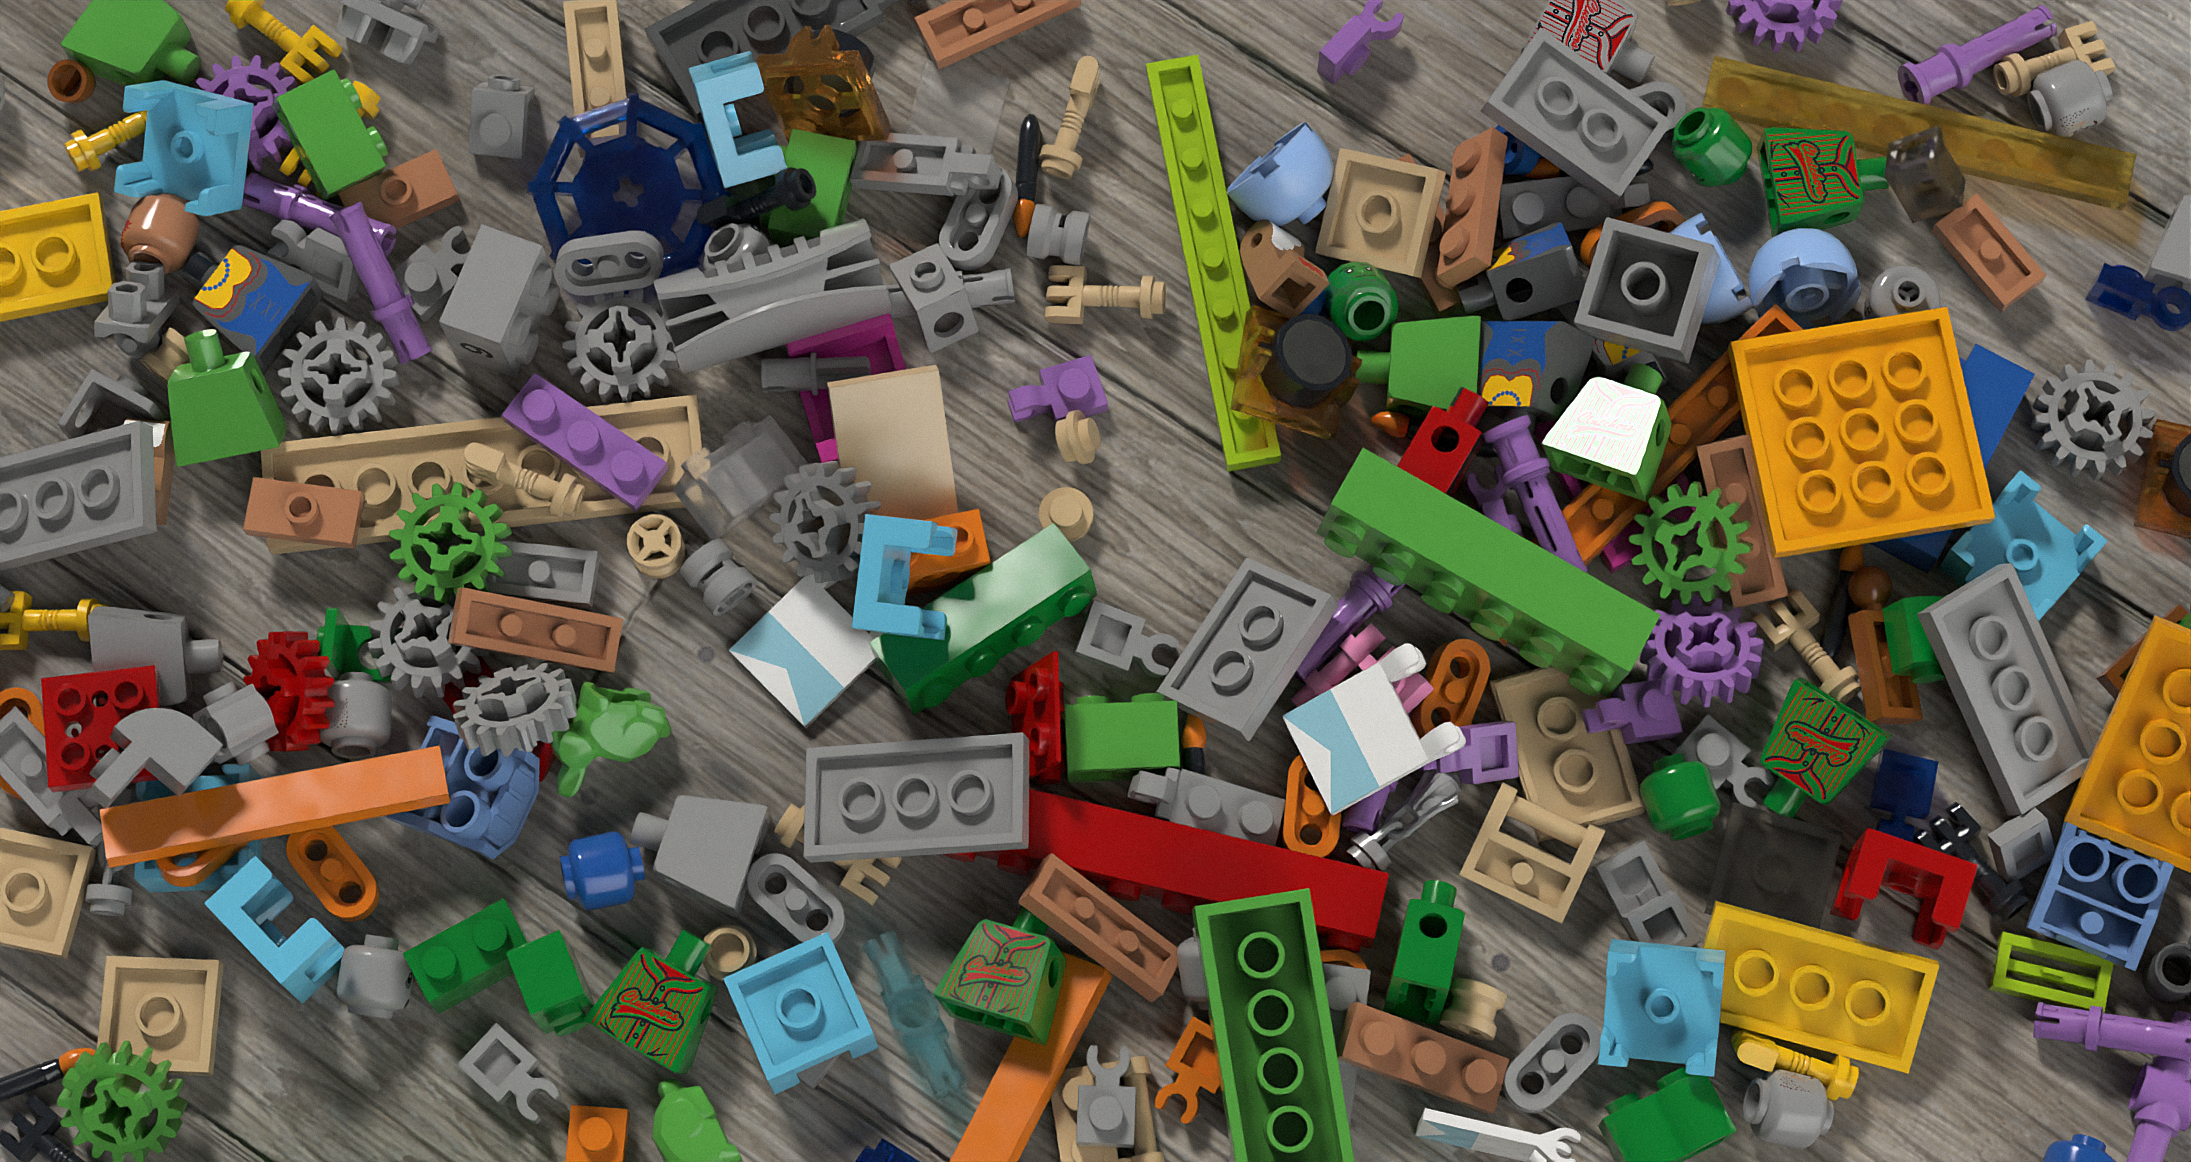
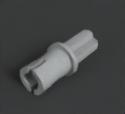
[761,352,871,395]

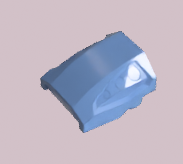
[385,715,540,860]
[2026,822,2174,971]

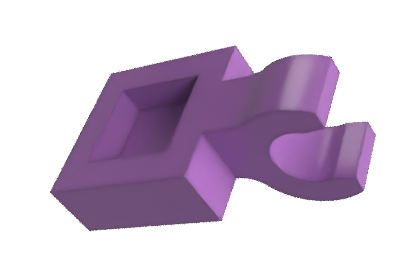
[1317,0,1404,85]
[1008,355,1108,425]
[1465,465,1523,537]
[1581,680,1683,744]
[1420,720,1519,785]

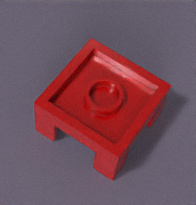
[1829,828,1978,950]

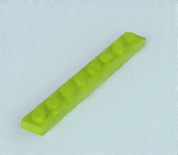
[1146,54,1281,472]

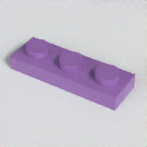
[502,372,669,512]

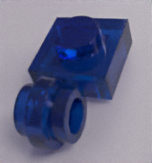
[2085,263,2191,331]
[1869,749,1939,842]

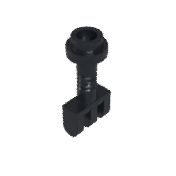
[696,167,816,231]
[1912,802,2029,923]
[0,1094,103,1162]

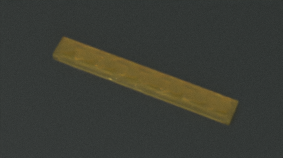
[1701,55,2137,211]

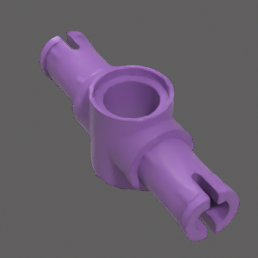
[2126,1011,2191,1162]

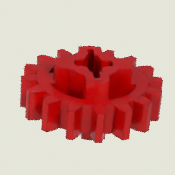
[243,631,335,752]

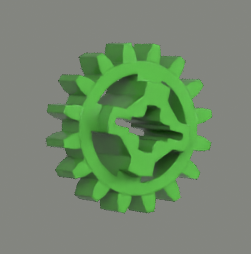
[389,482,512,605]
[1629,482,1753,604]
[57,1040,187,1162]

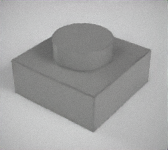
[1987,807,2055,884]

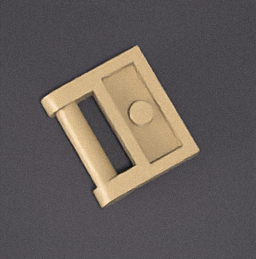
[1459,783,1605,924]
[1051,1056,1165,1162]

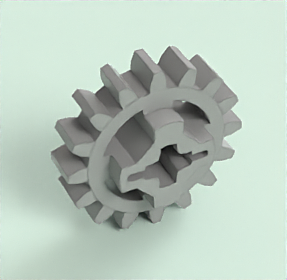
[562,288,679,403]
[278,317,401,436]
[2031,359,2155,480]
[770,461,881,583]
[368,579,490,698]
[453,662,578,757]

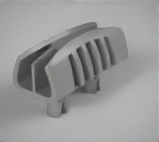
[653,218,892,375]

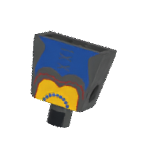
[1456,221,1585,321]
[182,245,324,376]
[1477,321,1595,438]

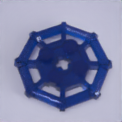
[526,93,731,294]

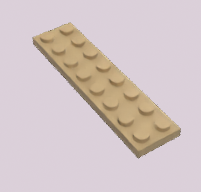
[261,394,709,555]

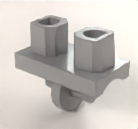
[335,0,441,65]
[94,261,180,358]

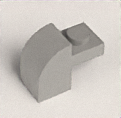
[88,708,223,809]

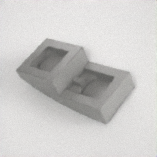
[1591,841,1702,947]

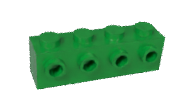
[869,523,1097,715]

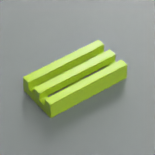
[1988,931,2114,1013]

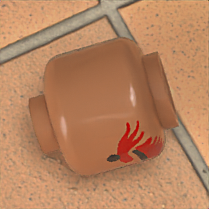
[121,193,200,275]

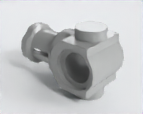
[192,681,279,766]

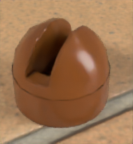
[47,59,96,104]

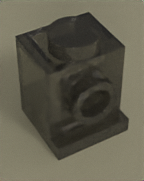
[1884,126,1966,223]

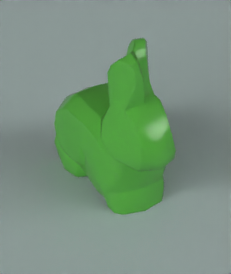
[551,682,672,798]
[652,1078,743,1162]

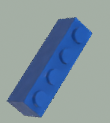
[1869,344,2035,574]

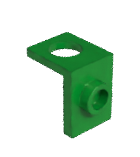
[316,607,403,683]

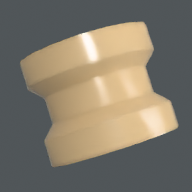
[140,328,191,386]
[627,514,686,579]
[1439,978,1507,1041]

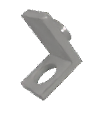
[890,243,978,353]
[57,369,166,439]

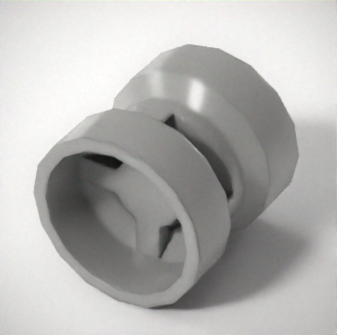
[1027,203,1090,266]
[679,538,757,616]

